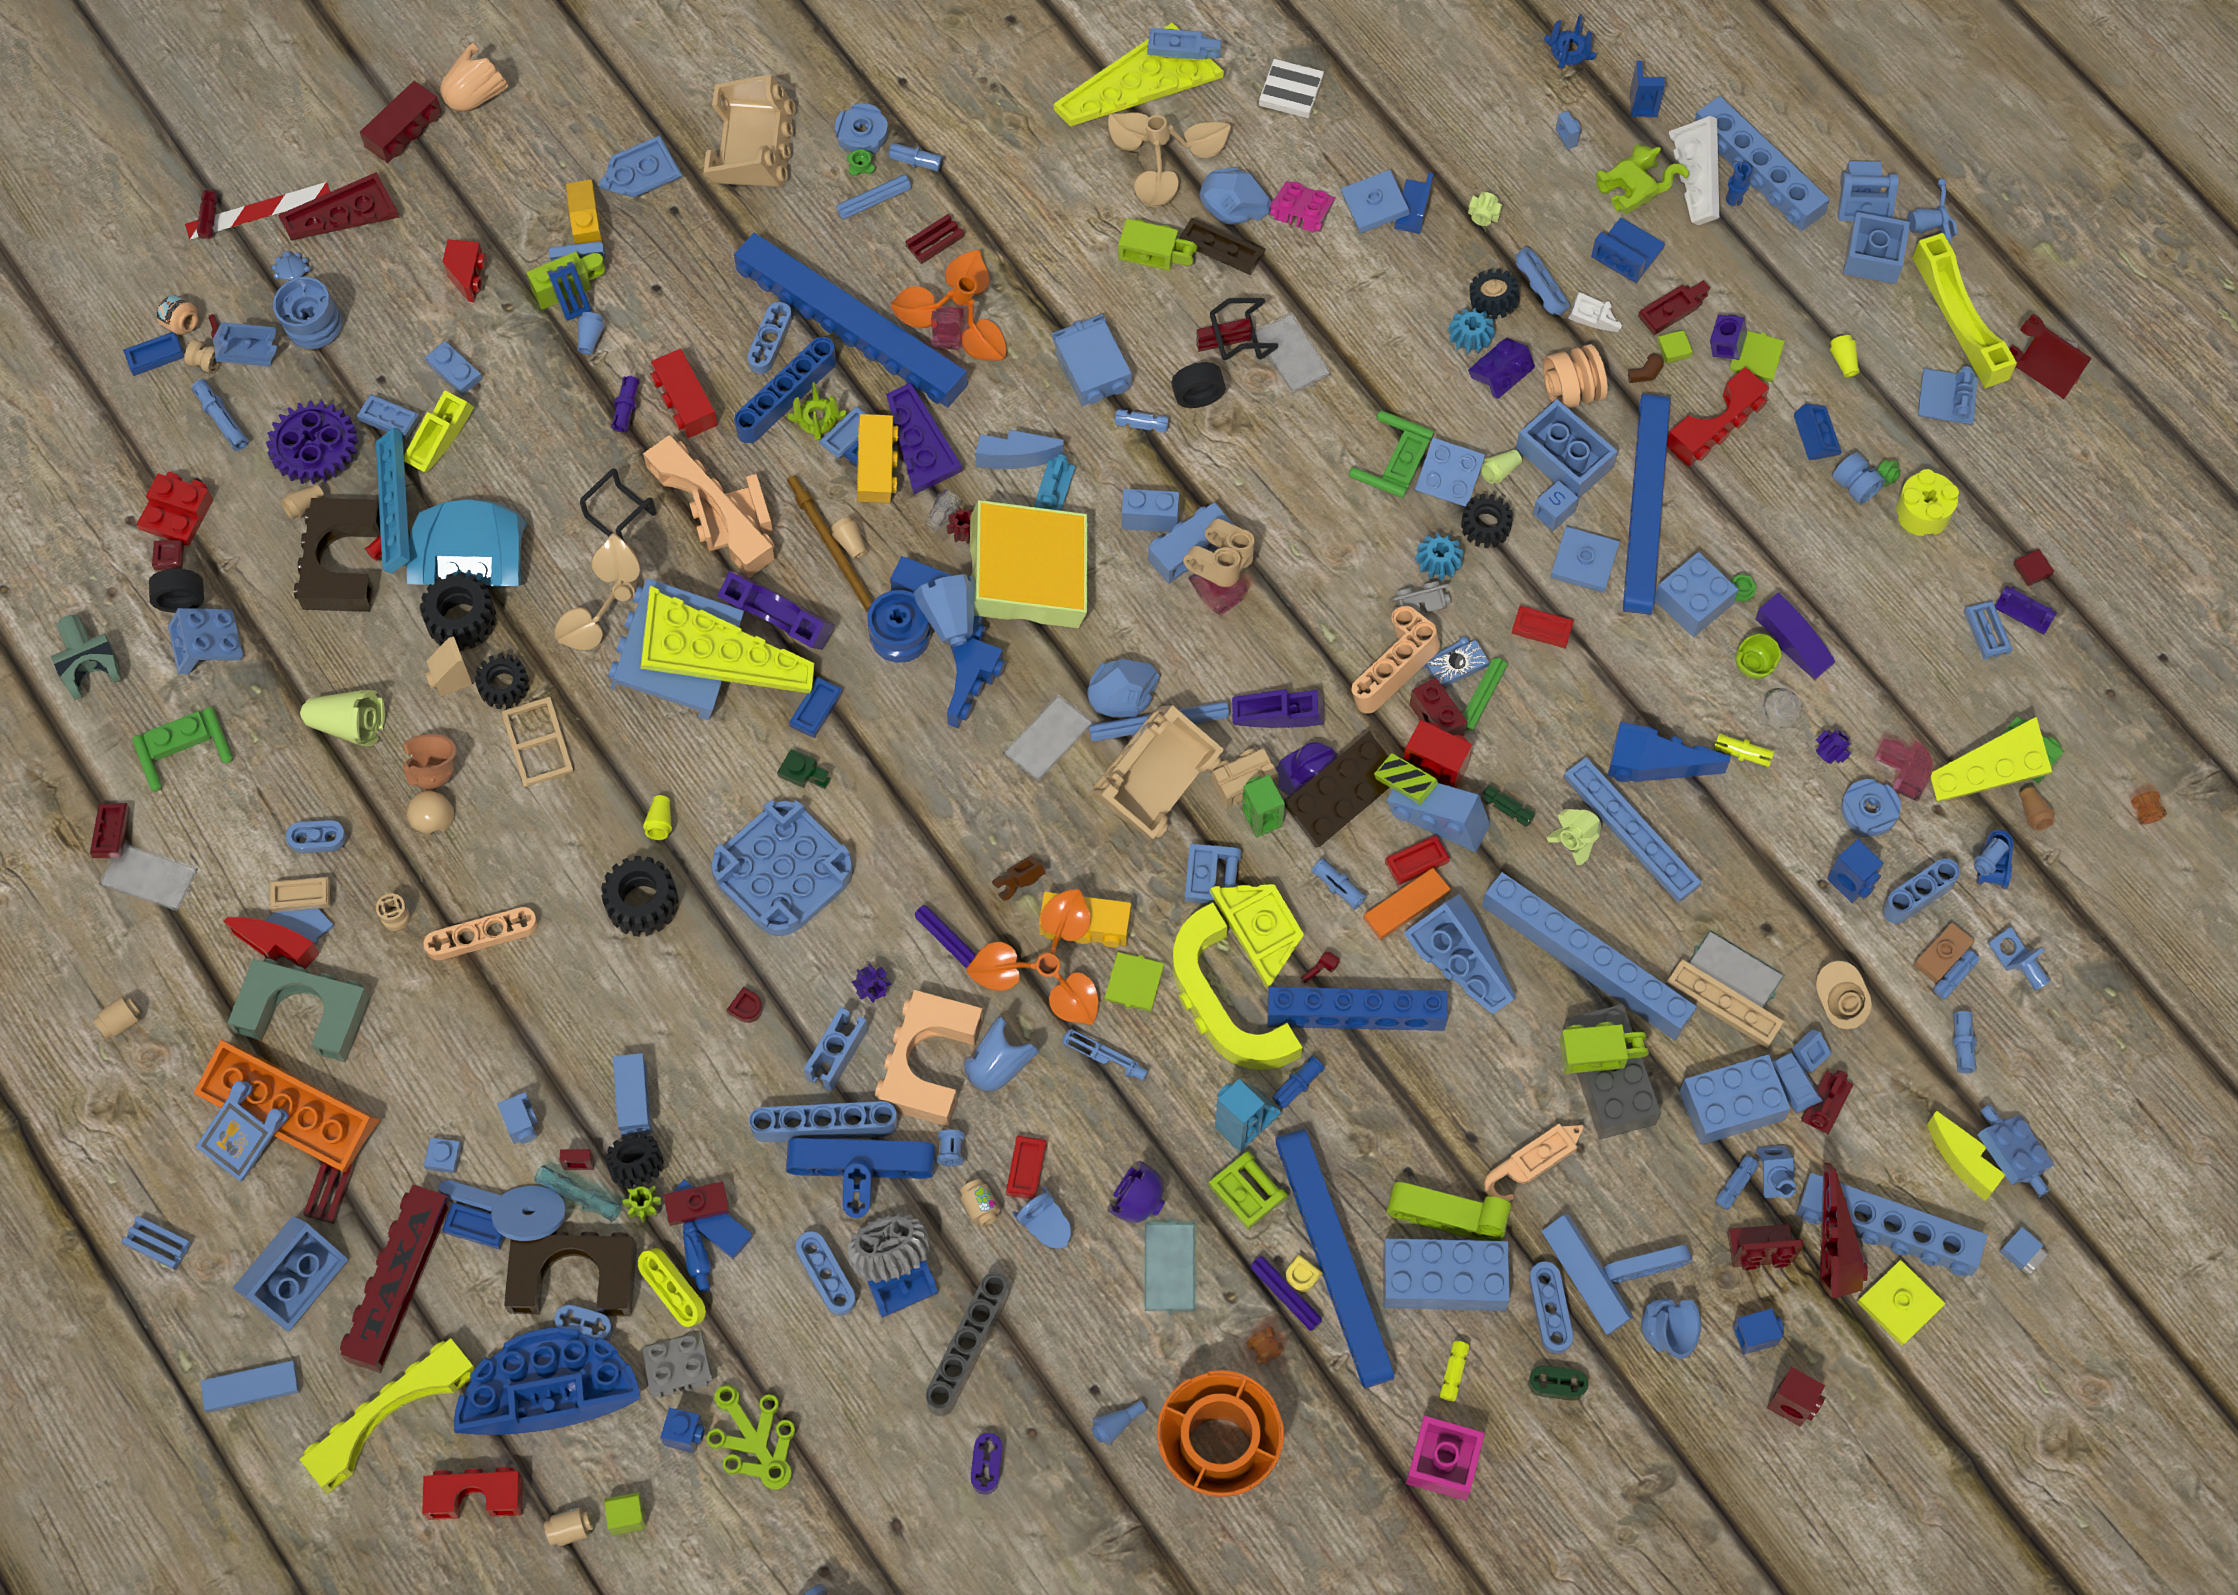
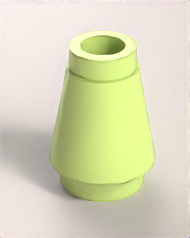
[1481,449,1522,484]

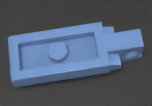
[1147,28,1221,60]

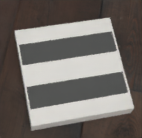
[1259,59,1324,119]

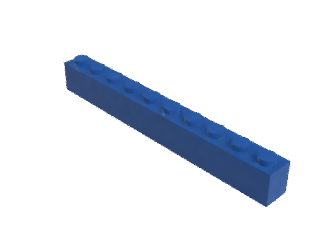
[734,233,968,408]

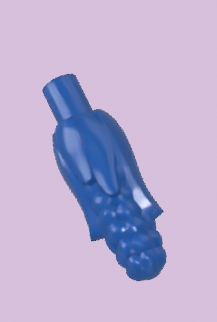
[683,1221,711,1292]

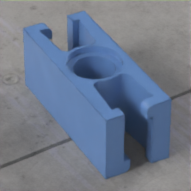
[803,1007,868,1092]
[613,1053,652,1137]

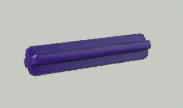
[915,905,977,969]
[1251,1256,1322,1331]

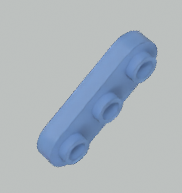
[1516,247,1570,315]
[795,1231,856,1316]
[1529,1262,1573,1354]

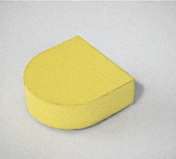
[1286,1255,1323,1293]

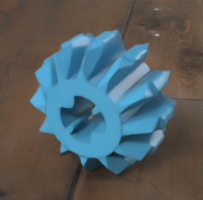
[1448,307,1495,355]
[1415,532,1464,581]

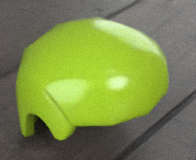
[1735,633,1781,680]

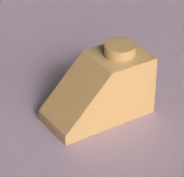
[425,636,473,697]

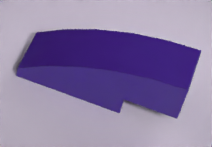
[1755,592,1835,680]
[1232,689,1324,728]

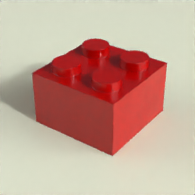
[1403,720,1473,788]

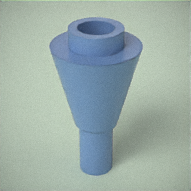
[1091,1401,1146,1445]

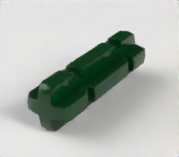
[1481,785,1535,827]

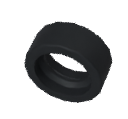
[1171,362,1226,408]
[149,569,204,613]

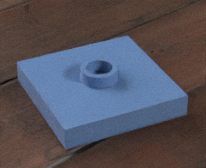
[1341,170,1410,233]
[1550,526,1620,593]

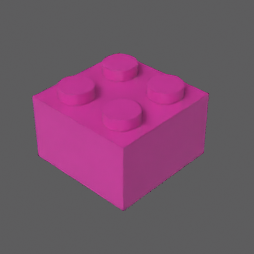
[1406,1416,1485,1501]

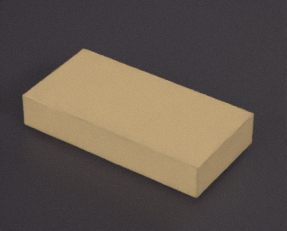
[269,877,330,913]

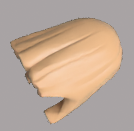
[440,43,509,111]

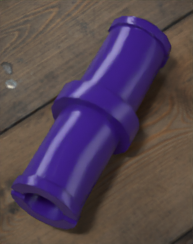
[611,376,640,433]

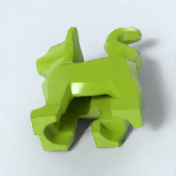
[1595,144,1690,215]

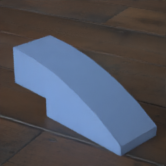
[975,430,1064,469]

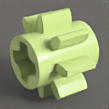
[1468,192,1502,226]

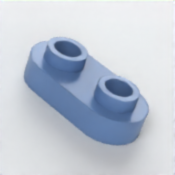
[286,820,346,853]

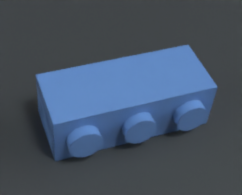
[1148,502,1234,584]

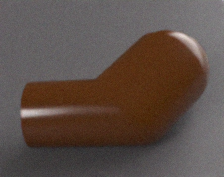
[1628,353,1664,383]

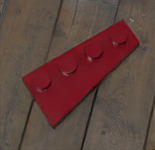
[278,172,399,241]

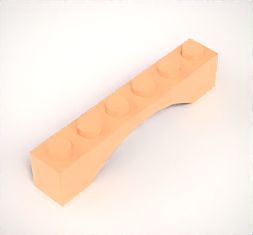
[643,435,775,578]

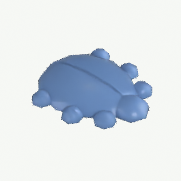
[271,251,311,280]

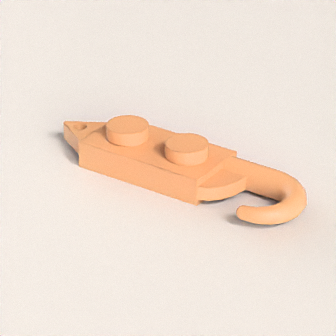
[1484,1124,1584,1201]

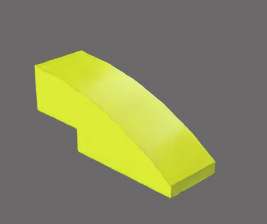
[404,390,475,473]
[1927,1111,2005,1202]

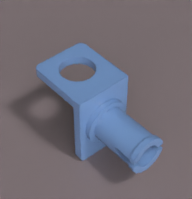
[1988,928,2051,991]
[1756,1145,1796,1198]

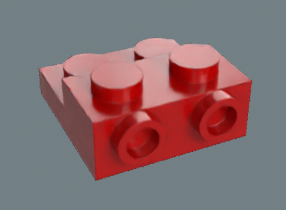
[136,472,213,546]

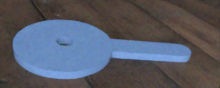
[438,1180,566,1241]

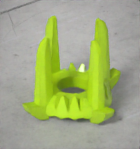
[788,382,846,441]

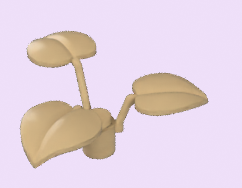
[1108,113,1231,207]
[555,533,640,650]

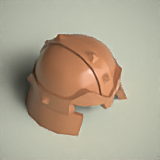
[403,734,456,790]

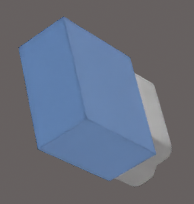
[2000,1227,2048,1276]

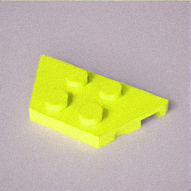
[1209,884,1304,988]

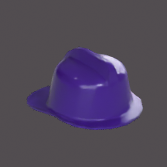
[1276,742,1338,794]

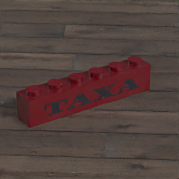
[340,1184,452,1373]

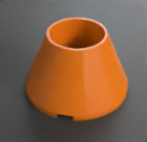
[1157,1370,1284,1497]

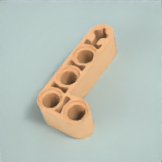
[1351,606,1441,714]

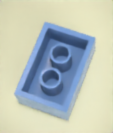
[1516,399,1618,498]
[1679,1054,1791,1145]

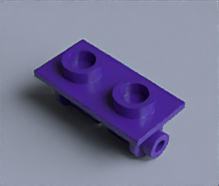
[1995,586,2057,635]

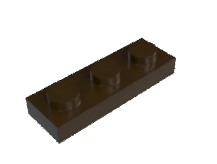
[1179,217,1263,275]

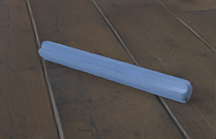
[1089,701,1229,741]

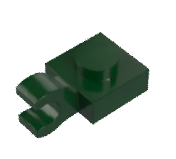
[777,749,831,789]

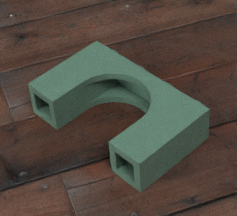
[227,959,370,1063]

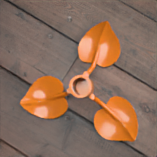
[891,250,1006,361]
[966,889,1098,1025]

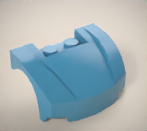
[407,499,528,586]

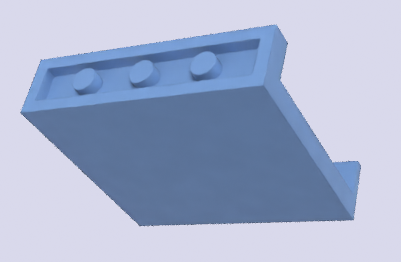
[608,578,744,721]

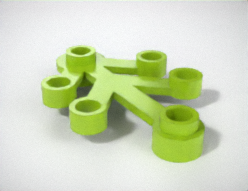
[706,1385,795,1490]

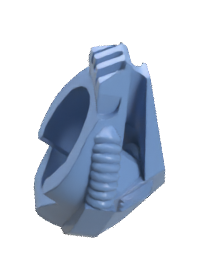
[1199,167,1272,224]
[1087,659,1160,717]

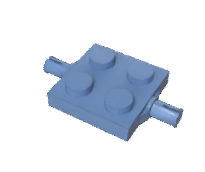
[1977,1104,2054,1197]

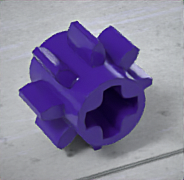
[1815,729,1852,764]
[852,964,891,1003]

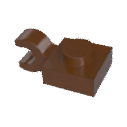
[992,856,1046,901]

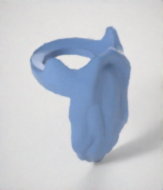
[1012,1186,1071,1249]

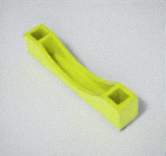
[1912,233,2017,388]
[299,1338,475,1494]

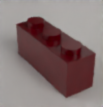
[360,80,442,164]

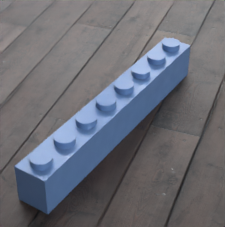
[1482,872,1697,1041]

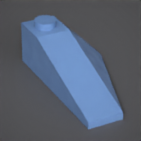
[1404,894,1516,1014]

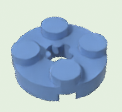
[835,103,888,154]
[1841,779,1901,837]

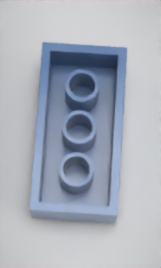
[1383,1239,1509,1311]

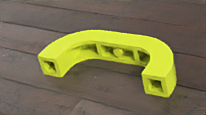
[1173,903,1303,1070]

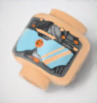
[157,295,198,335]

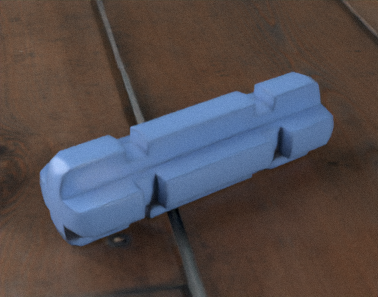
[1115,409,1169,433]
[1933,950,1980,999]
[1715,1156,1759,1210]

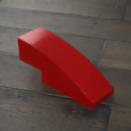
[224,917,320,969]

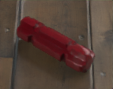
[197,190,218,239]

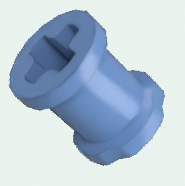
[937,1129,965,1167]

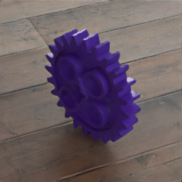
[266,400,358,484]

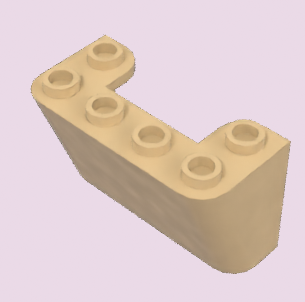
[703,74,796,187]

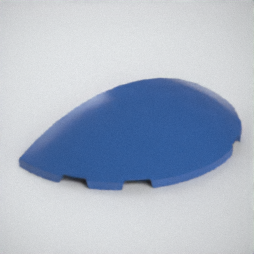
[454,1328,641,1435]

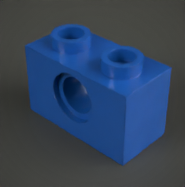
[1827,839,1884,903]

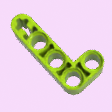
[1386,1182,1512,1241]

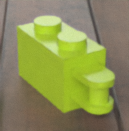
[1118,218,1197,271]
[526,251,605,310]
[1559,1022,1649,1074]

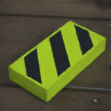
[1374,753,1438,805]

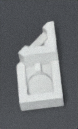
[1568,292,1622,332]

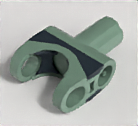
[51,615,122,700]

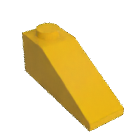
[566,179,603,244]

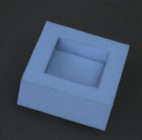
[1555,111,1581,150]
[1792,1029,1832,1073]
[424,1137,462,1173]

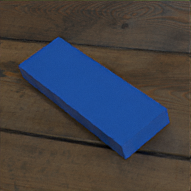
[664,1179,753,1260]

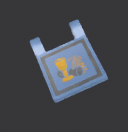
[196,1081,289,1181]

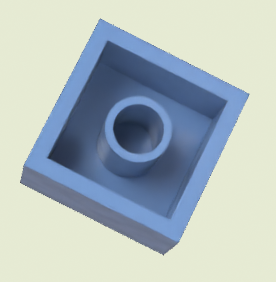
[1843,212,1910,284]
[1654,552,1739,638]

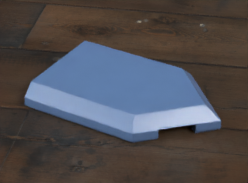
[599,135,682,197]

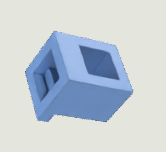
[497,1092,538,1144]

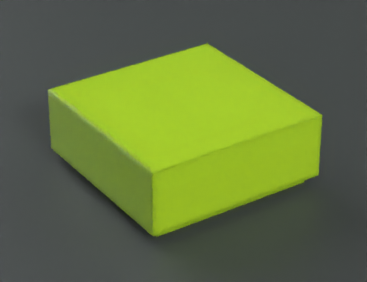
[1657,330,1693,364]

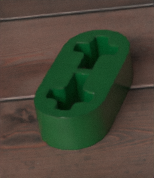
[1528,1366,1588,1401]

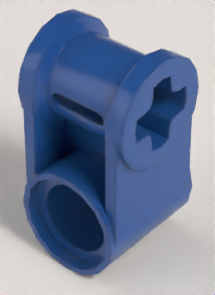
[1976,830,2014,889]

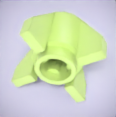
[1547,809,1601,865]

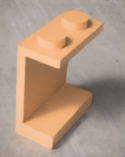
[689,474,773,551]

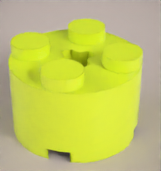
[1896,469,1959,536]

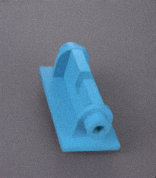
[1034,454,1076,511]

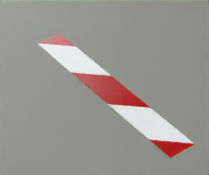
[185,182,330,240]

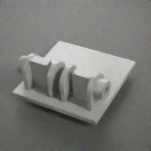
[641,1331,713,1399]

